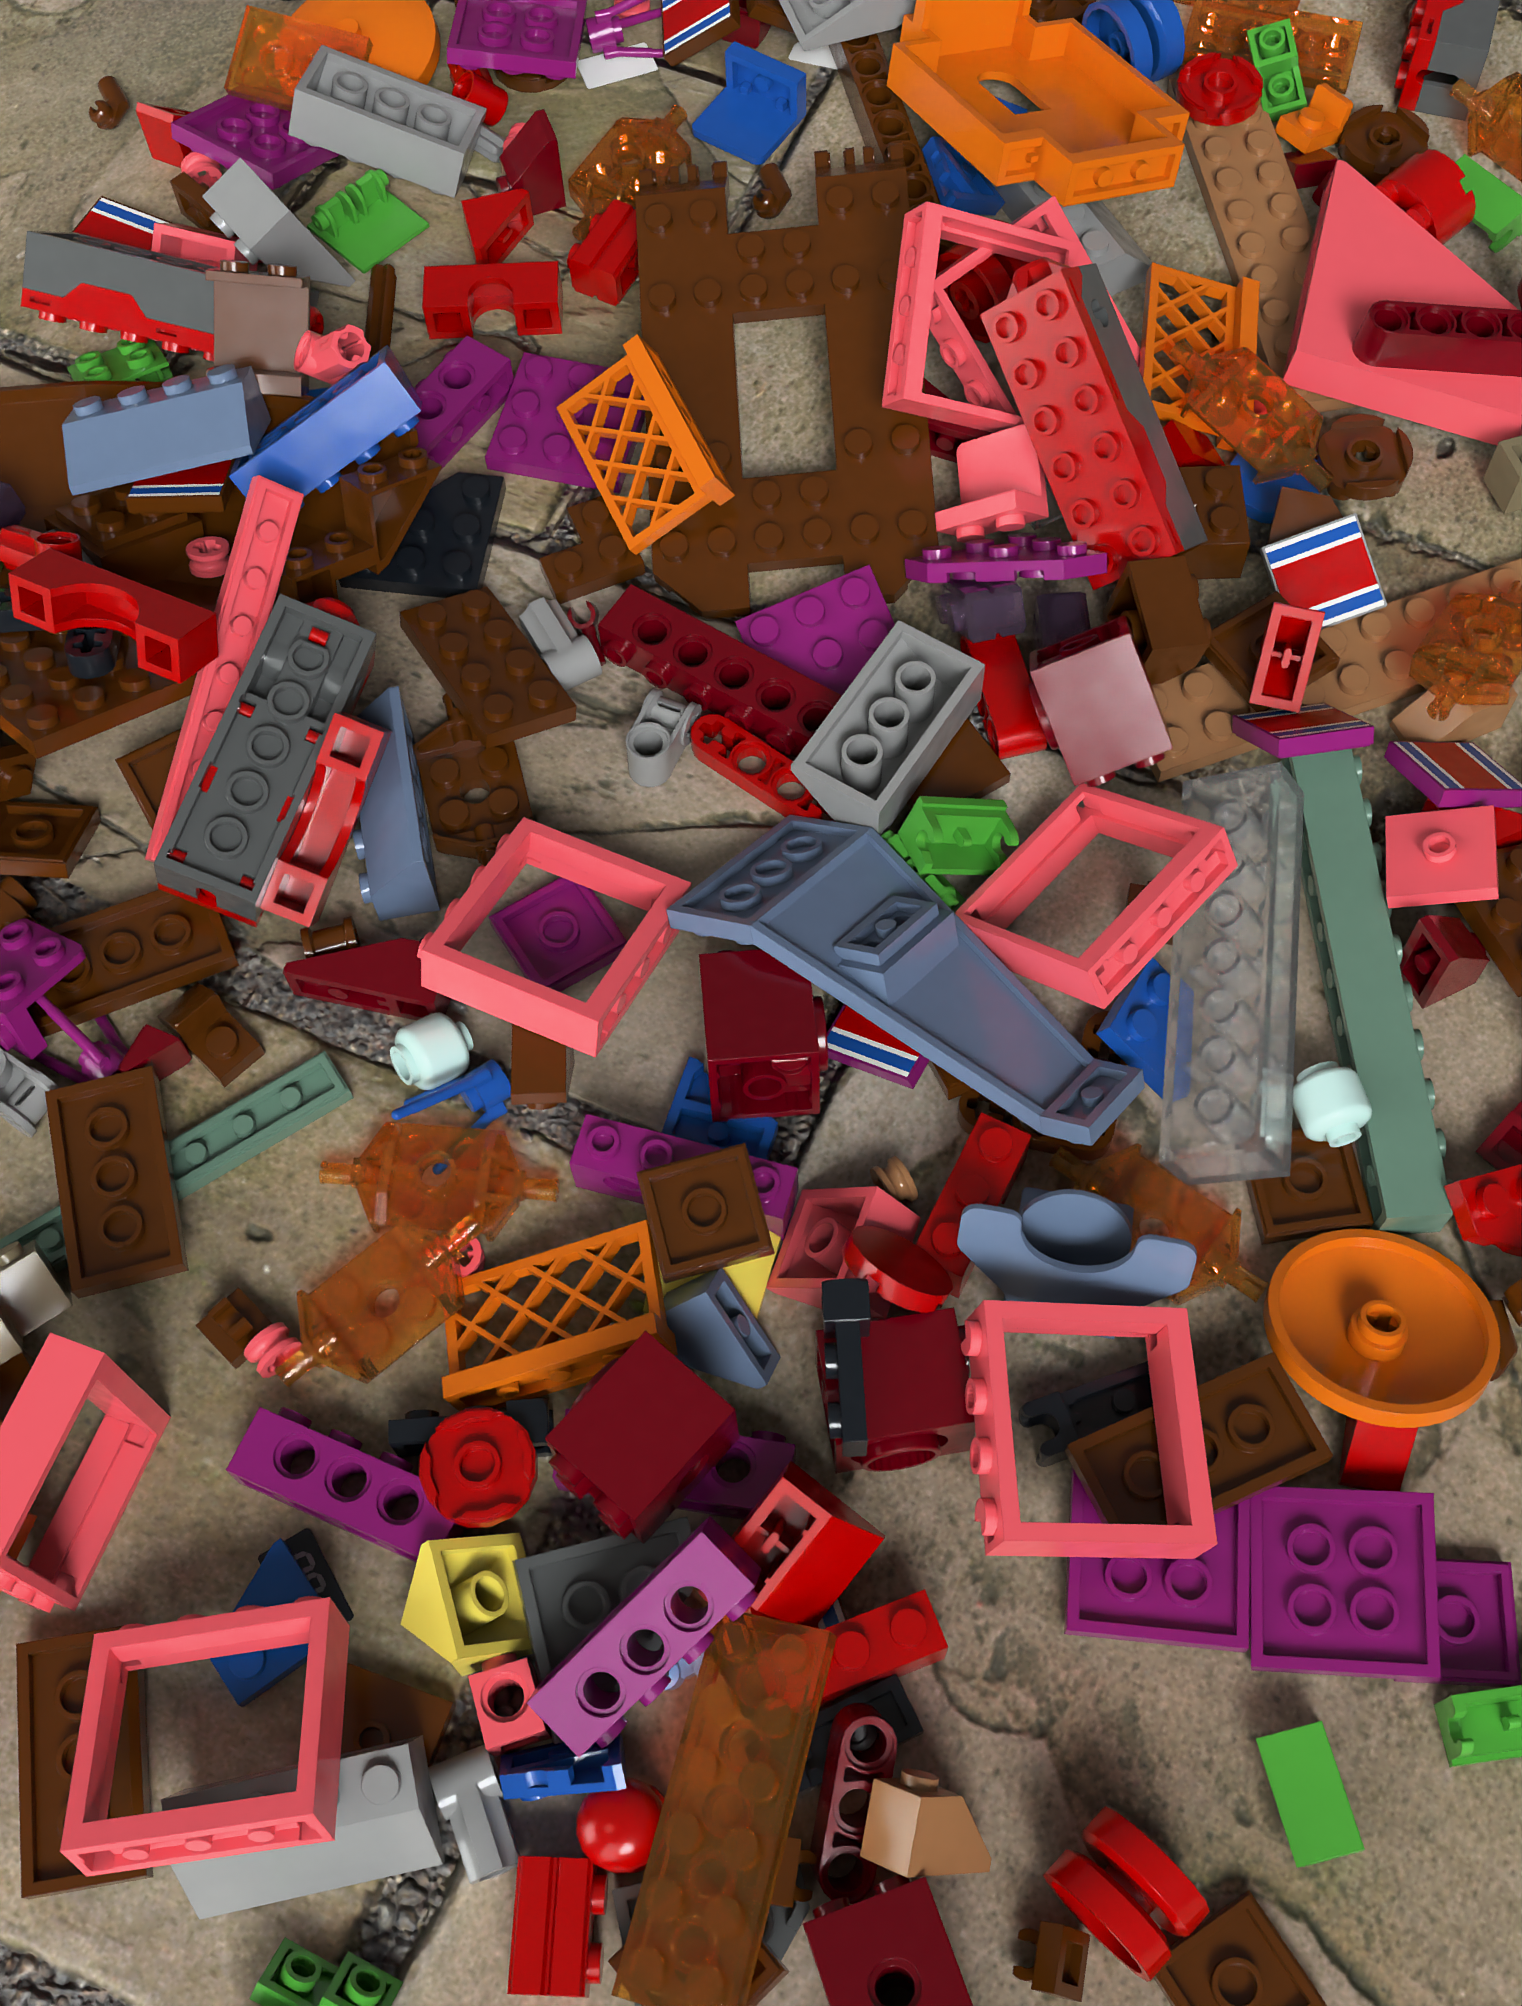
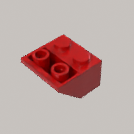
[731,1460,885,1632]

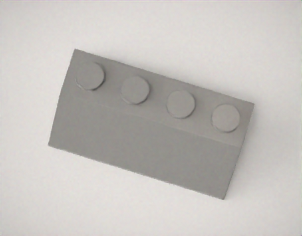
[288,45,487,198]
[992,180,1152,296]
[791,620,985,836]
[161,1735,445,1920]

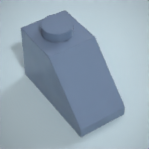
[663,1268,781,1389]

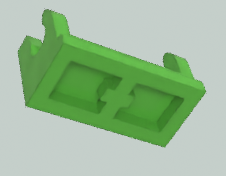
[1455,154,1522,253]
[898,796,1019,876]
[1434,1685,1522,1767]
[1256,1721,1365,1868]

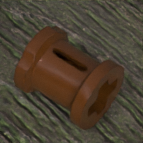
[300,916,361,958]

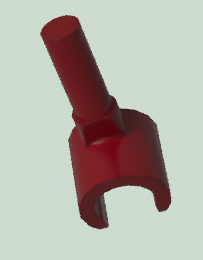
[567,601,606,666]

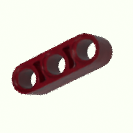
[810,1703,897,1904]

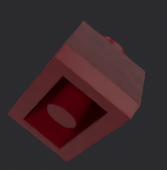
[496,109,566,216]
[1400,915,1490,1009]

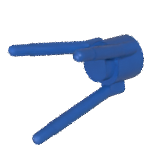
[391,1059,511,1175]

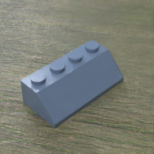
[62,364,271,496]
[353,686,440,921]

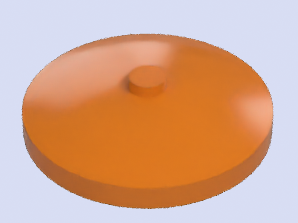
[275,0,441,97]
[1263,1229,1500,1428]

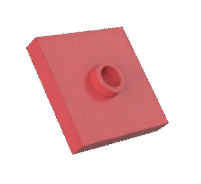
[1385,805,1499,909]

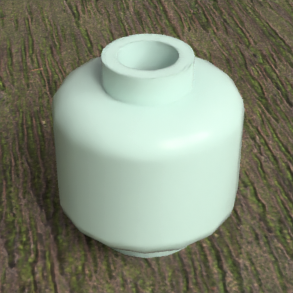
[390,1012,473,1090]
[1290,1061,1372,1147]

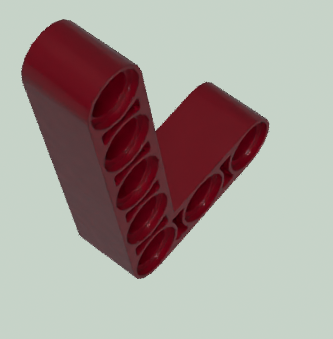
[1352,279,1522,377]

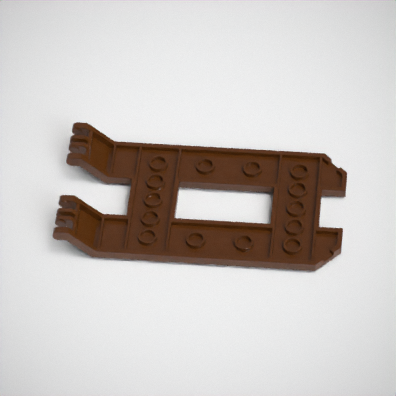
[635,142,939,619]

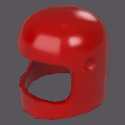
[576,1777,676,1874]

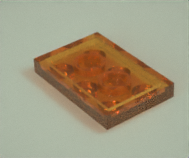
[224,5,373,111]

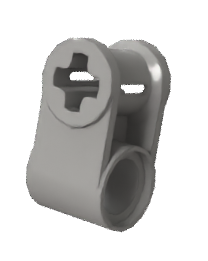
[625,688,702,787]
[0,1048,60,1138]

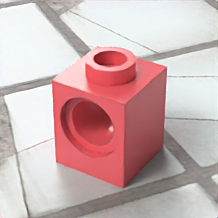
[468,1653,551,1757]

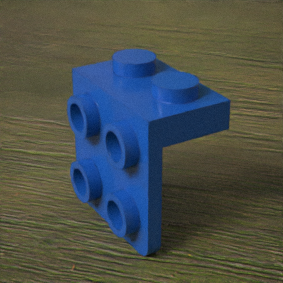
[692,41,806,165]

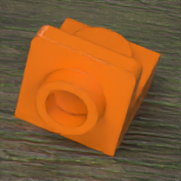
[1275,83,1353,154]

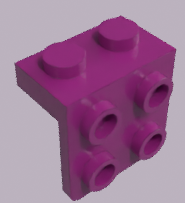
[0,918,86,1059]

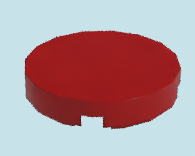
[1175,52,1263,126]
[842,1225,953,1313]
[419,1407,538,1528]

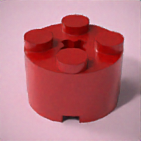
[1375,149,1476,245]

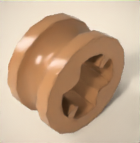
[870,1156,919,1203]

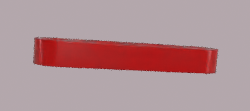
[690,714,836,822]

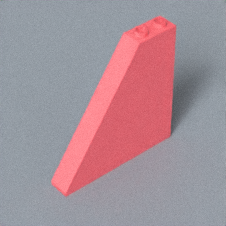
[1281,160,1522,446]

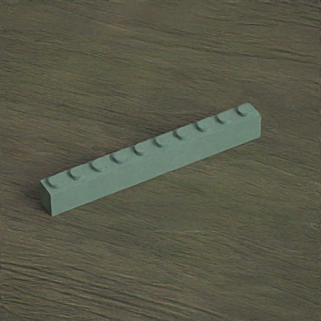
[1279,749,1454,1235]

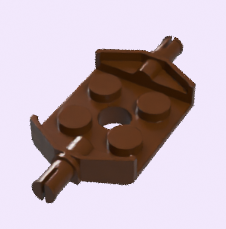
[413,693,534,866]

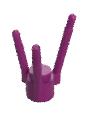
[585,0,663,60]
[34,994,129,1084]

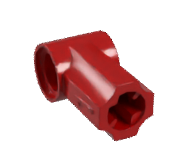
[448,64,508,127]
[0,525,83,570]

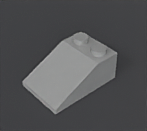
[779,0,916,51]
[202,157,355,287]

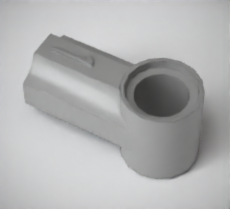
[519,597,602,691]
[428,1744,520,1885]

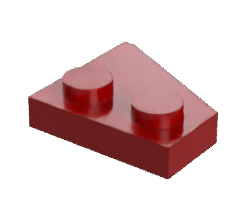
[1444,1164,1522,1257]

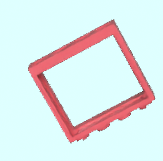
[929,196,1141,415]
[882,201,1079,433]
[955,783,1238,1009]
[417,817,692,1058]
[961,1300,1218,1559]
[0,1332,171,1613]
[60,1596,350,1877]

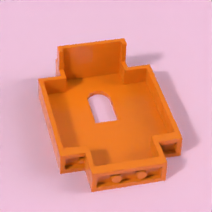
[886,0,1190,207]

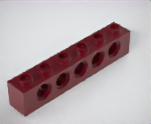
[598,584,842,757]

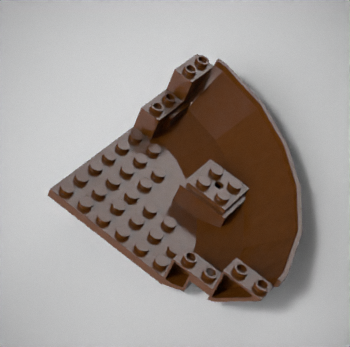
[0,381,442,759]

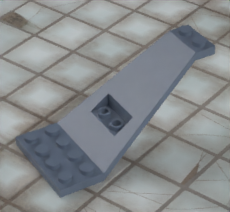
[666,815,1145,1146]

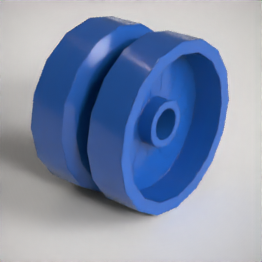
[1082,0,1185,82]

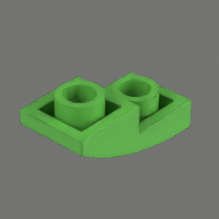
[1247,18,1307,122]
[249,1937,403,2006]

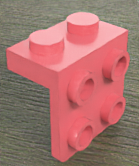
[935,424,1049,543]

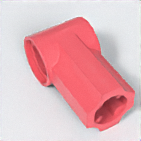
[294,324,371,385]

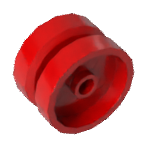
[936,219,1030,343]
[1043,1806,1210,1982]

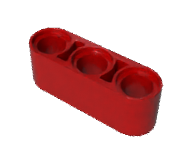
[960,626,1047,760]

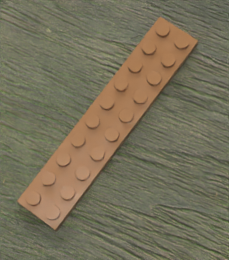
[1167,78,1359,417]
[1149,558,1522,783]

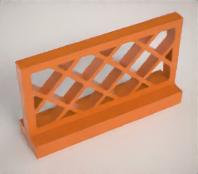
[1139,262,1260,452]
[556,334,735,555]
[441,1219,678,1411]

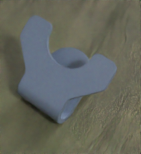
[957,1187,1197,1339]

